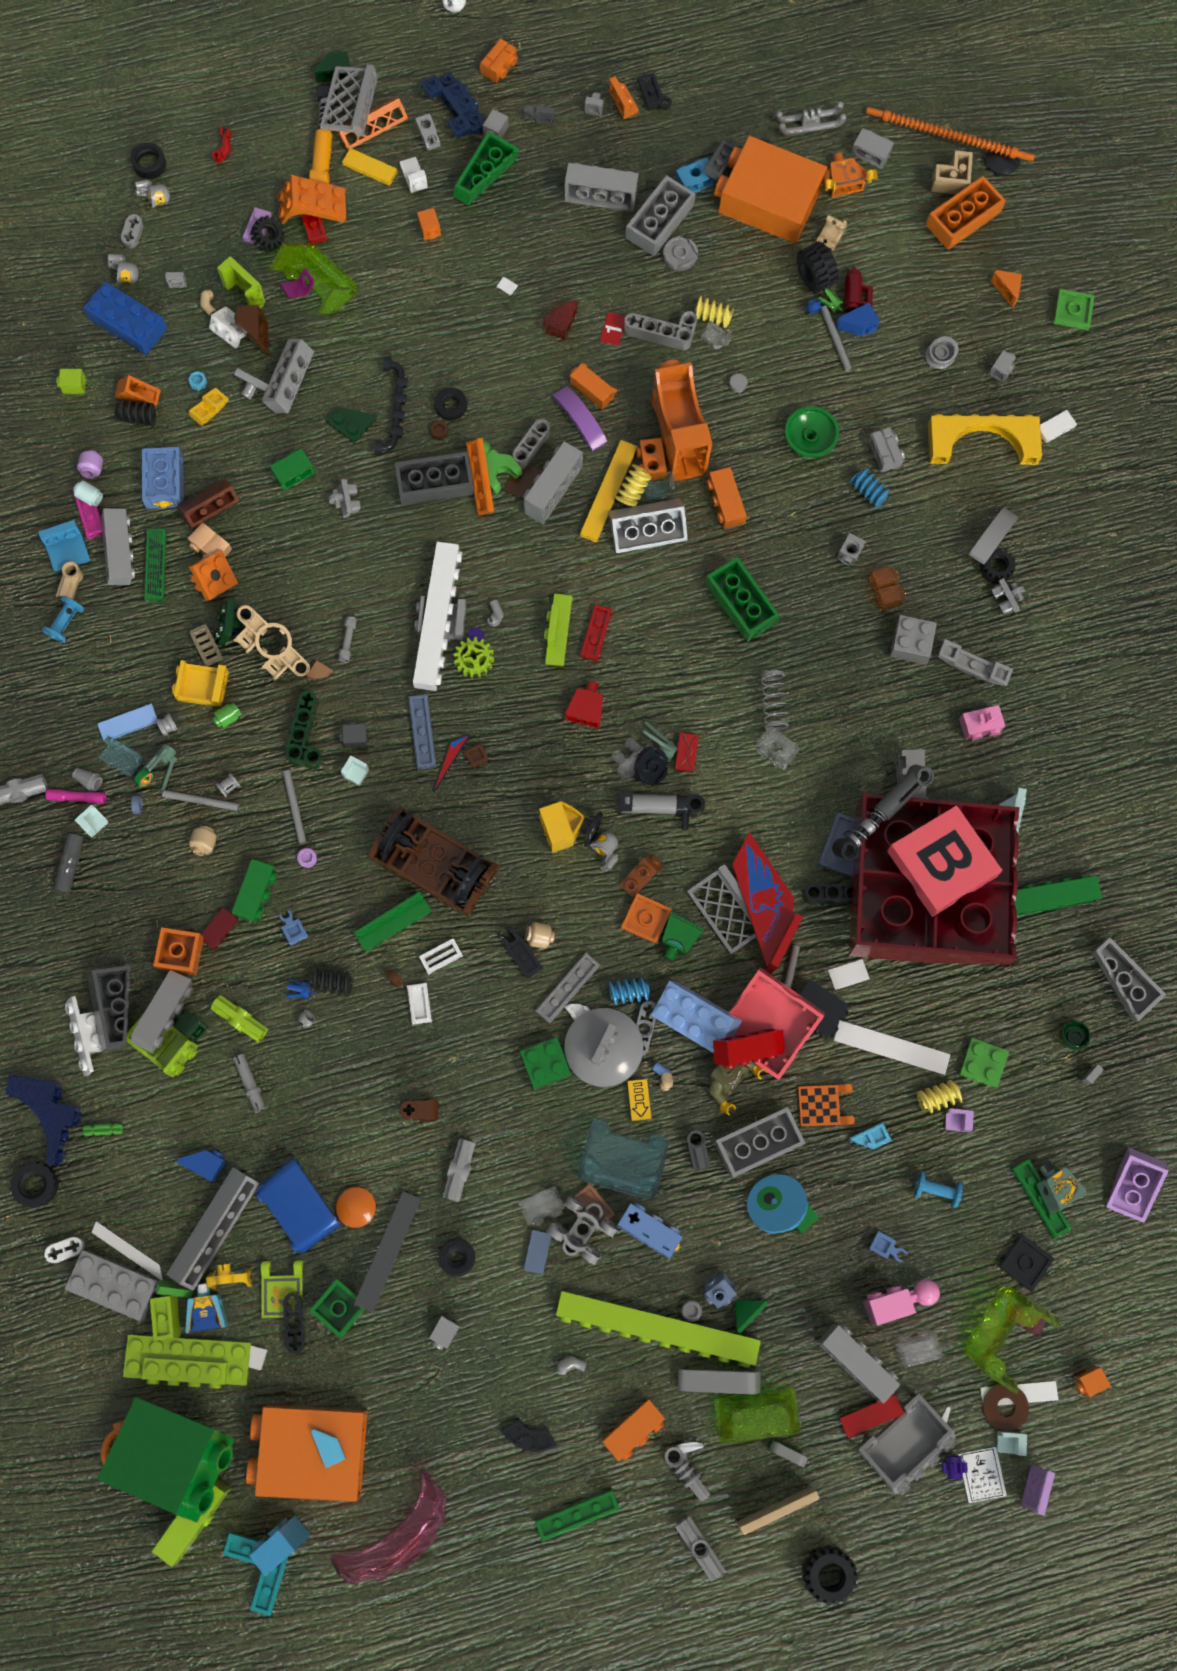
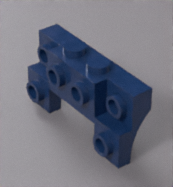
[420,71,485,139]

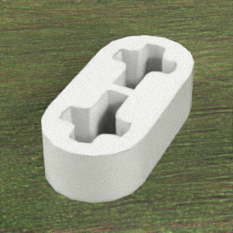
[45,1237,85,1263]

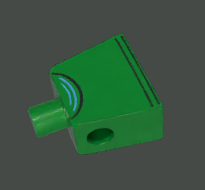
[661,912,704,962]

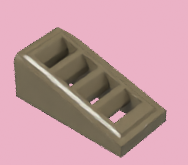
[189,624,224,667]

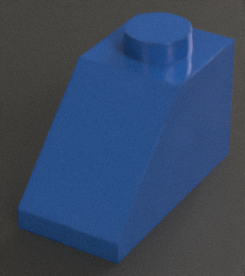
[836,303,880,336]
[176,1149,227,1183]

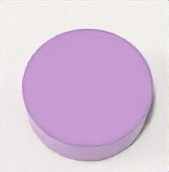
[297,848,317,868]

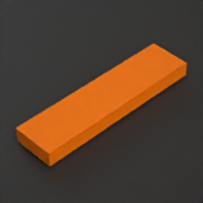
[466,438,494,516]

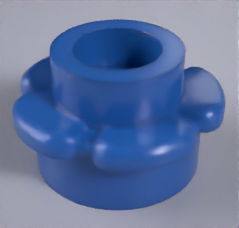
[805,299,822,314]

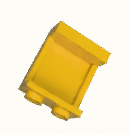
[172,660,229,707]

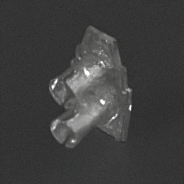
[611,737,654,781]

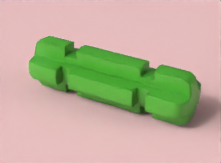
[83,1123,123,1136]

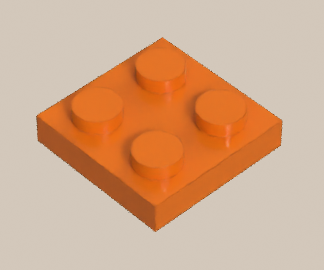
[621,893,672,945]

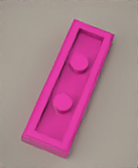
[72,483,103,539]

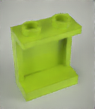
[217,256,266,309]

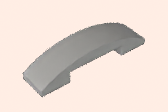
[969,508,1019,565]
[938,639,1013,686]

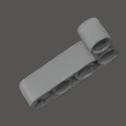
[624,311,697,350]
[678,1369,761,1394]

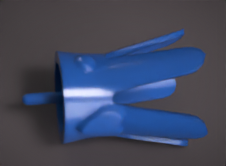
[285,978,316,999]

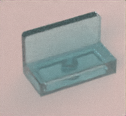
[99,735,144,778]

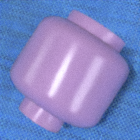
[77,450,103,479]

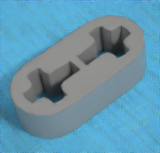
[121,214,144,249]
[769,1440,808,1467]

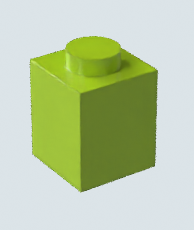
[57,369,86,394]

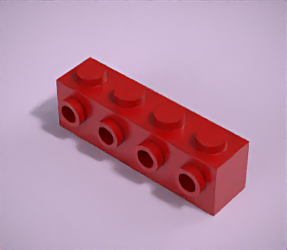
[713,1029,785,1069]

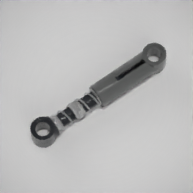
[832,764,934,861]

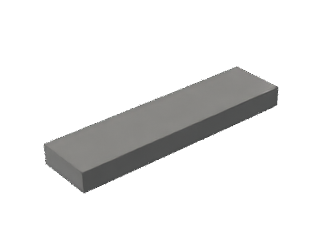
[535,953,601,1024]

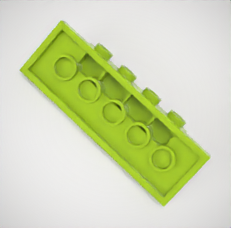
[123,1335,252,1388]

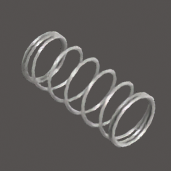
[760,670,789,731]

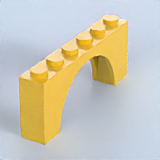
[928,414,1042,465]

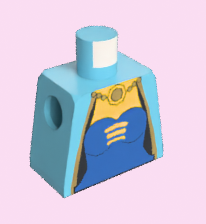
[186,1284,228,1333]

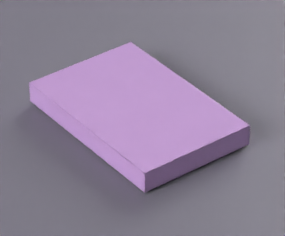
[1021,1465,1055,1516]

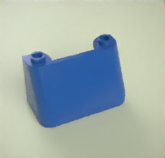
[255,1157,343,1254]

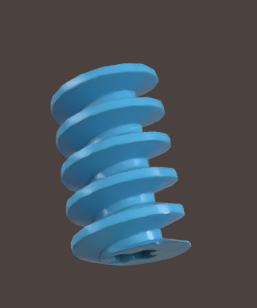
[850,468,890,509]
[608,977,650,1005]

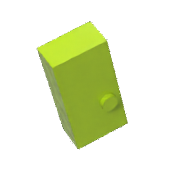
[152,1478,231,1567]

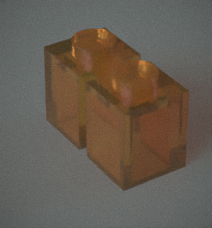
[869,566,906,611]

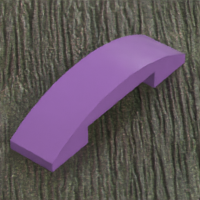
[552,386,608,452]

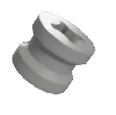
[155,713,178,737]

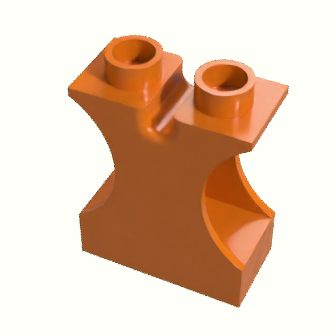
[651,360,712,482]

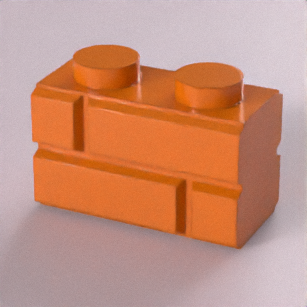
[480,39,518,83]

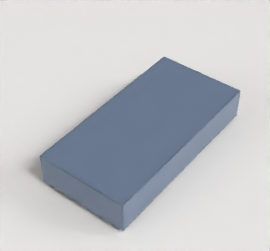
[524,1230,552,1275]

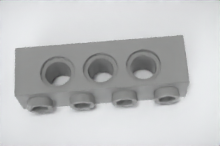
[262,339,314,413]

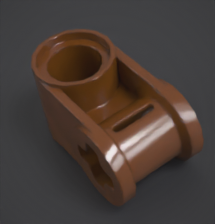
[400,1100,438,1121]

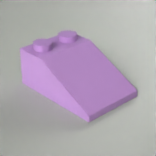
[1106,1147,1169,1223]

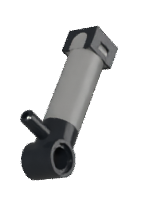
[618,791,705,830]

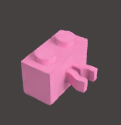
[959,705,1005,741]

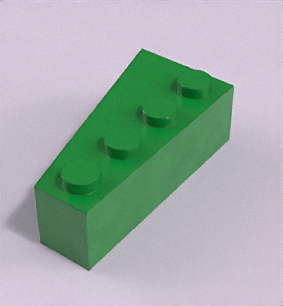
[453,131,519,205]

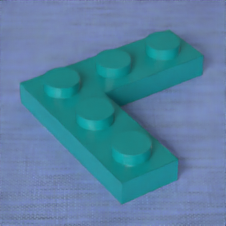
[223,1532,289,1616]

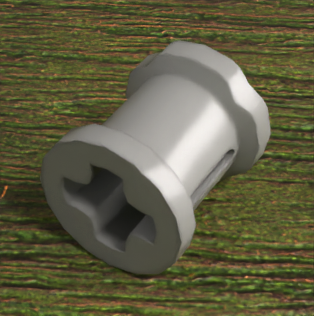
[215,773,241,798]

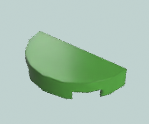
[155,1280,194,1298]

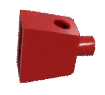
[565,681,603,729]

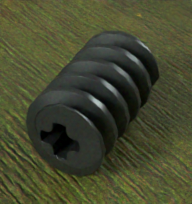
[115,398,156,427]
[310,967,353,997]

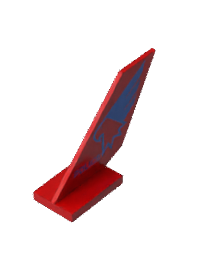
[732,832,803,974]

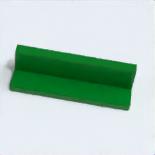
[354,892,432,952]

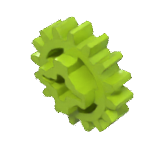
[453,637,494,678]

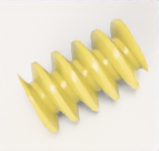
[695,295,734,328]
[615,465,652,506]
[917,1080,962,1114]

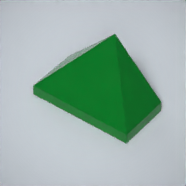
[735,1300,768,1333]

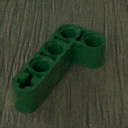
[285,690,323,769]

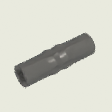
[53,834,84,894]

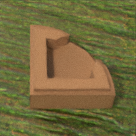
[306,661,333,680]

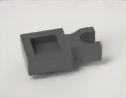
[524,105,554,125]

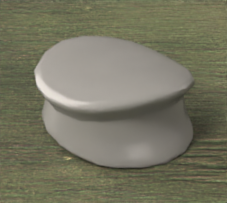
[925,336,958,369]

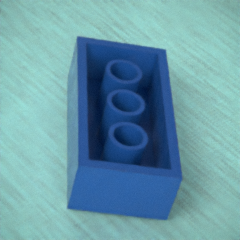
[83,281,167,355]

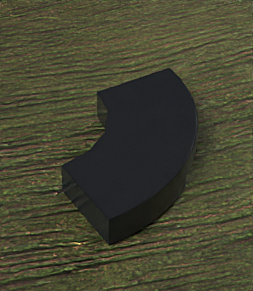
[501,1419,557,1452]

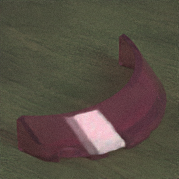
[330,1469,447,1585]

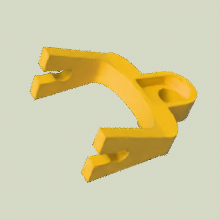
[206,1264,252,1291]

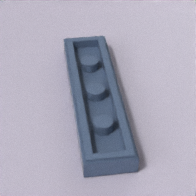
[409,694,437,770]

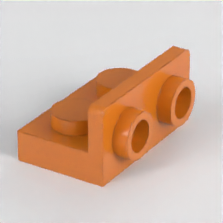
[609,76,639,119]

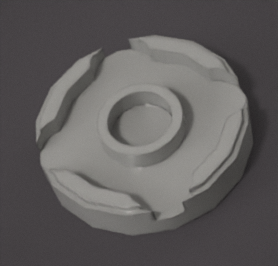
[663,236,698,271]

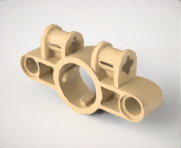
[233,605,310,681]

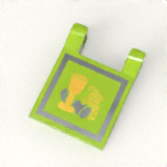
[261,1260,303,1318]

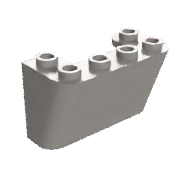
[858,1394,955,1495]

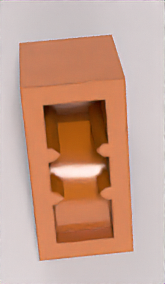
[115,375,161,407]

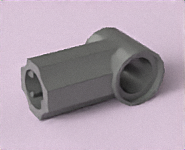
[685,1130,711,1171]

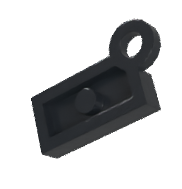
[637,73,672,110]

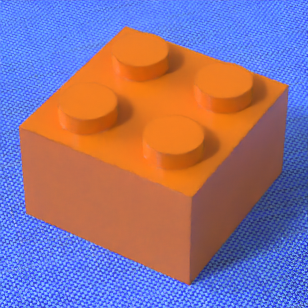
[153,928,204,976]

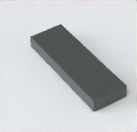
[703,140,734,181]

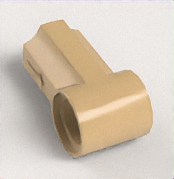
[56,562,83,600]

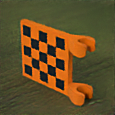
[798,1084,855,1127]

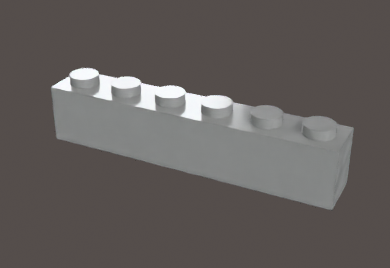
[166,1167,259,1291]

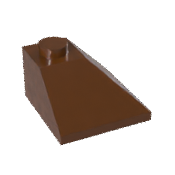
[234,304,269,355]

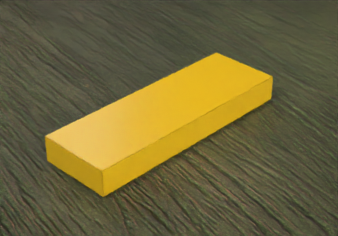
[342,148,397,186]

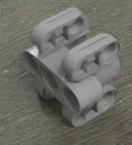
[546,1195,619,1265]

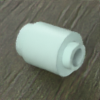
[73,481,103,506]

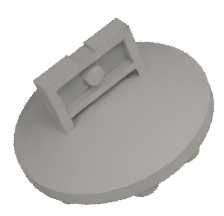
[564,1008,643,1087]

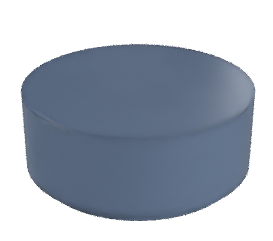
[131,795,143,814]

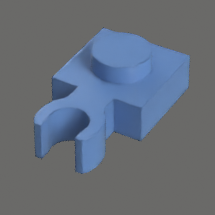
[279,910,308,946]
[868,1231,907,1262]

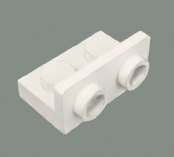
[209,306,246,348]

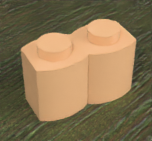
[187,523,232,558]

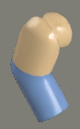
[652,1062,673,1091]

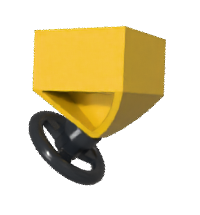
[539,801,603,853]

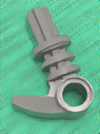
[664,1441,710,1502]

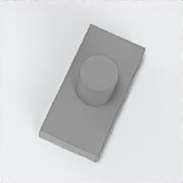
[234,368,268,400]

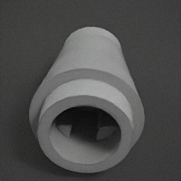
[72,768,103,791]

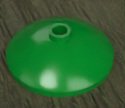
[784,406,839,458]

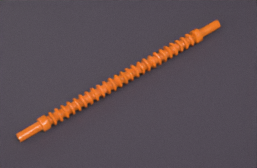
[866,107,1035,162]

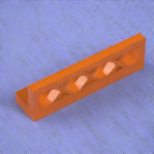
[335,98,408,150]

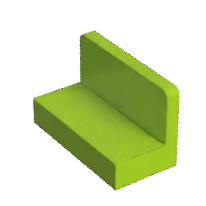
[150,1296,181,1341]

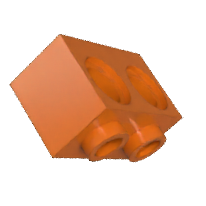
[636,438,667,481]

